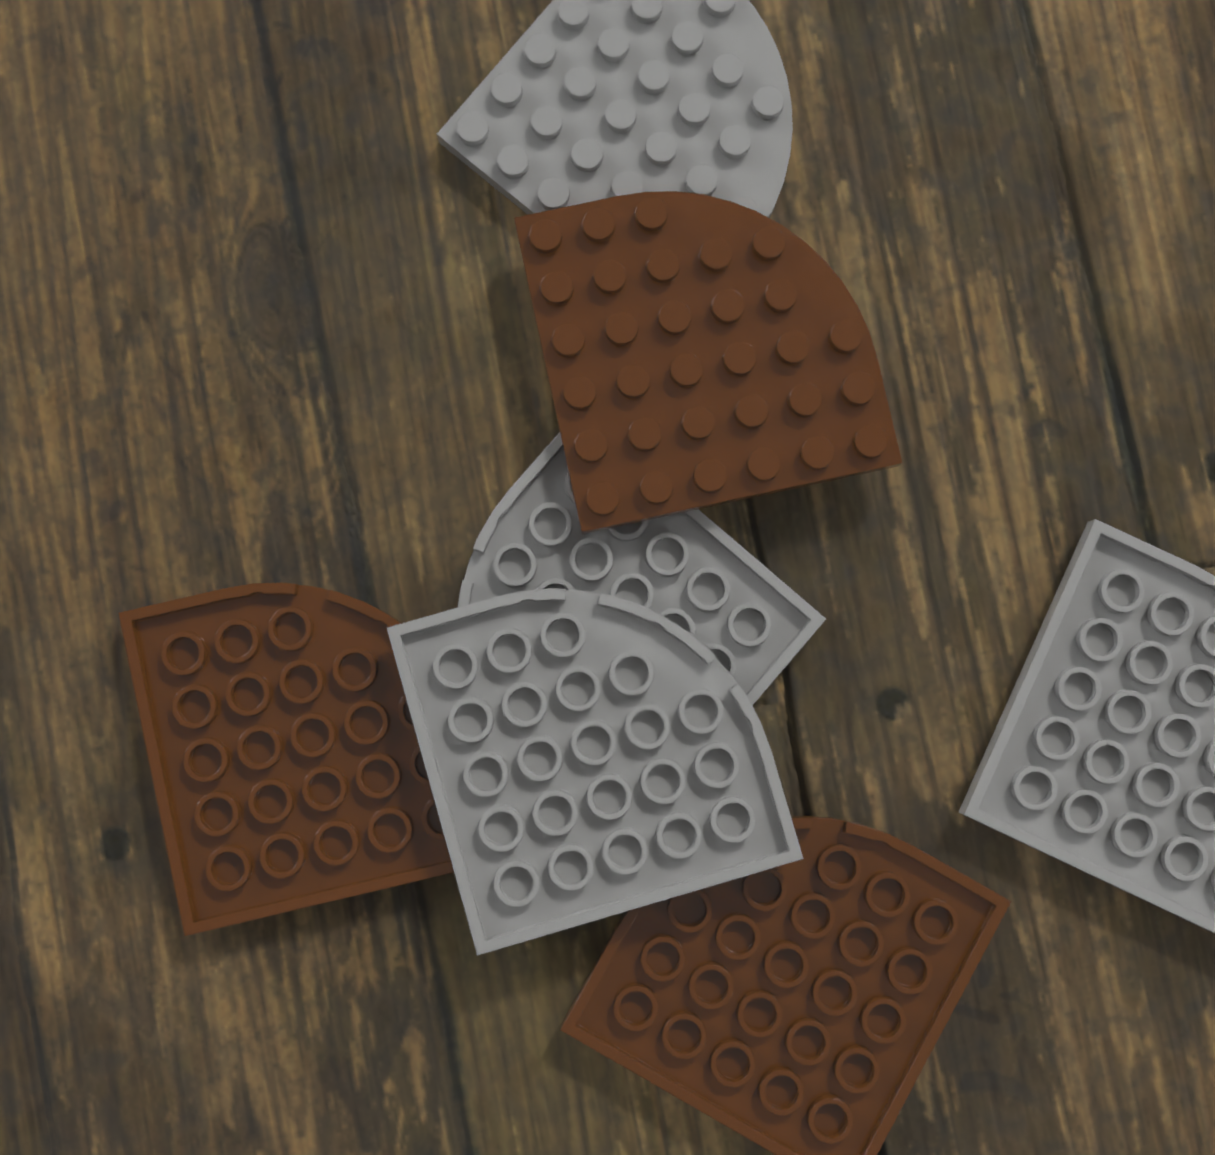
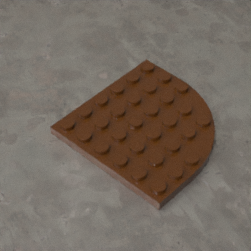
[514,191,902,534]
[118,582,454,936]
[560,816,1012,1155]

